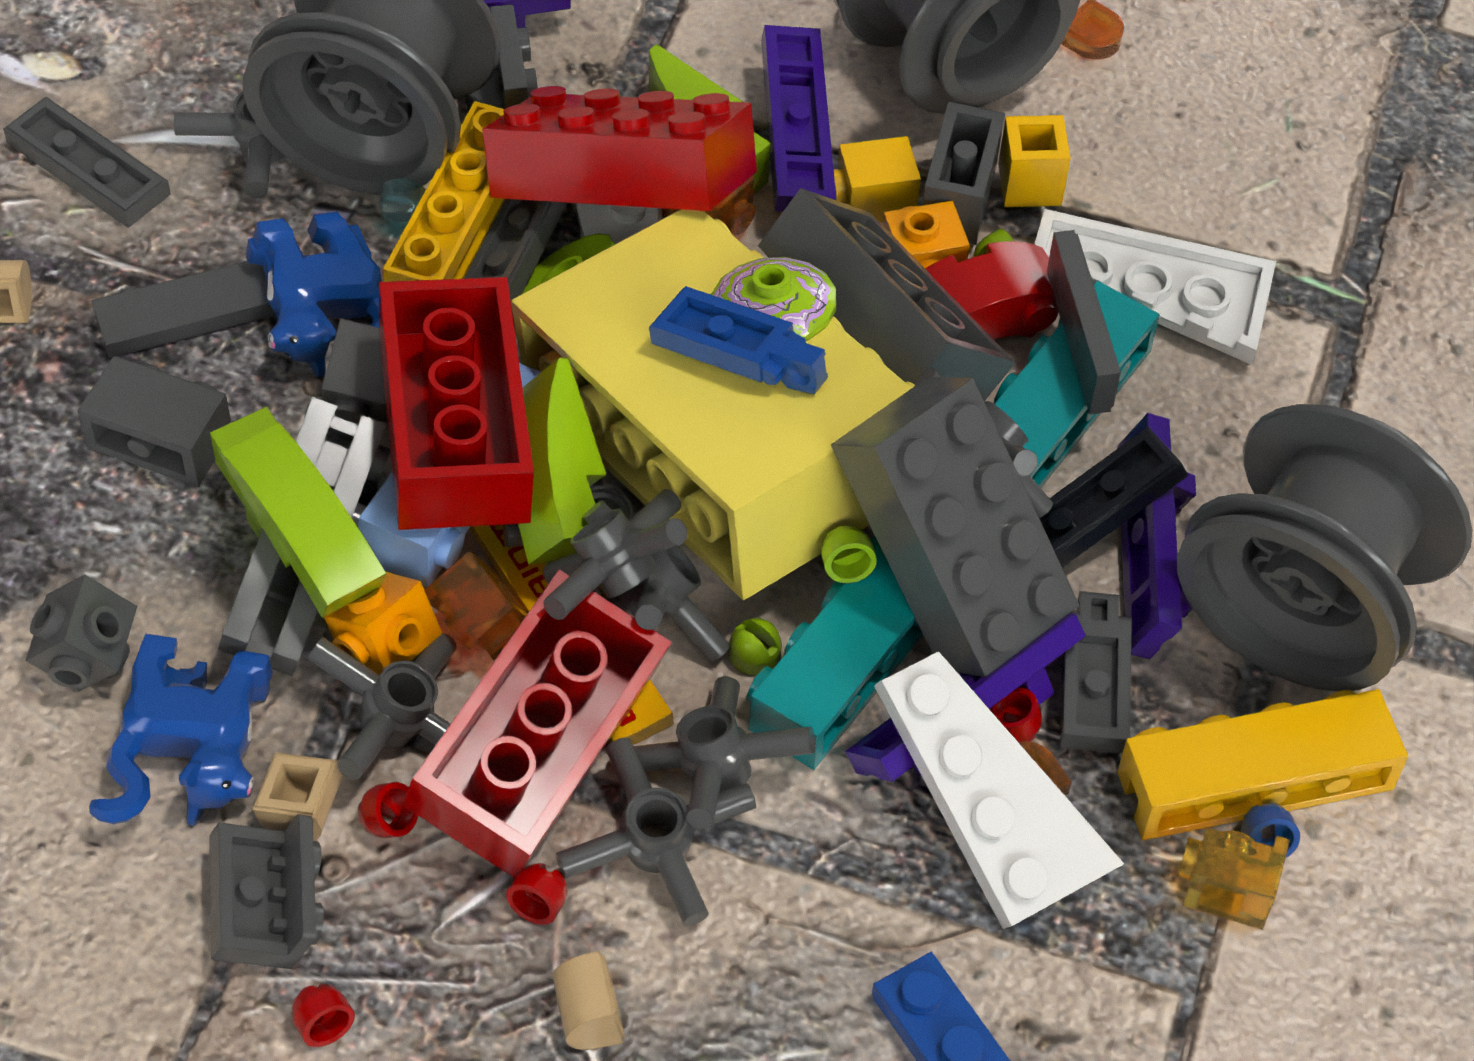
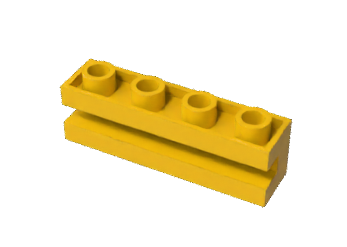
[383,101,505,282]
[1117,689,1408,841]

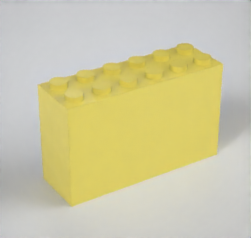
[511,210,915,601]

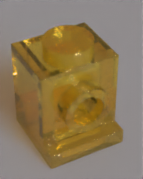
[1177,827,1290,930]

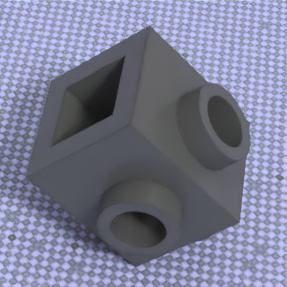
[25,574,137,691]

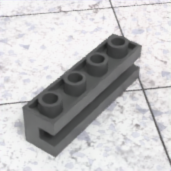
[218,397,390,677]

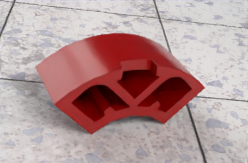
[925,241,1059,339]

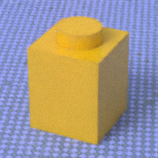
[998,115,1071,207]
[834,136,921,223]

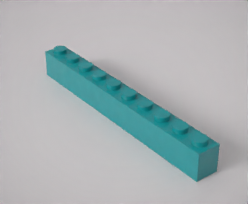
[747,280,1160,770]

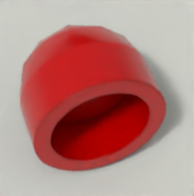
[989,687,1042,745]
[358,782,418,838]
[506,863,568,925]
[291,984,355,1047]

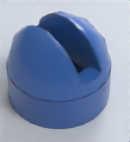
[1241,802,1300,863]

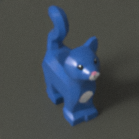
[245,211,382,378]
[89,633,273,826]

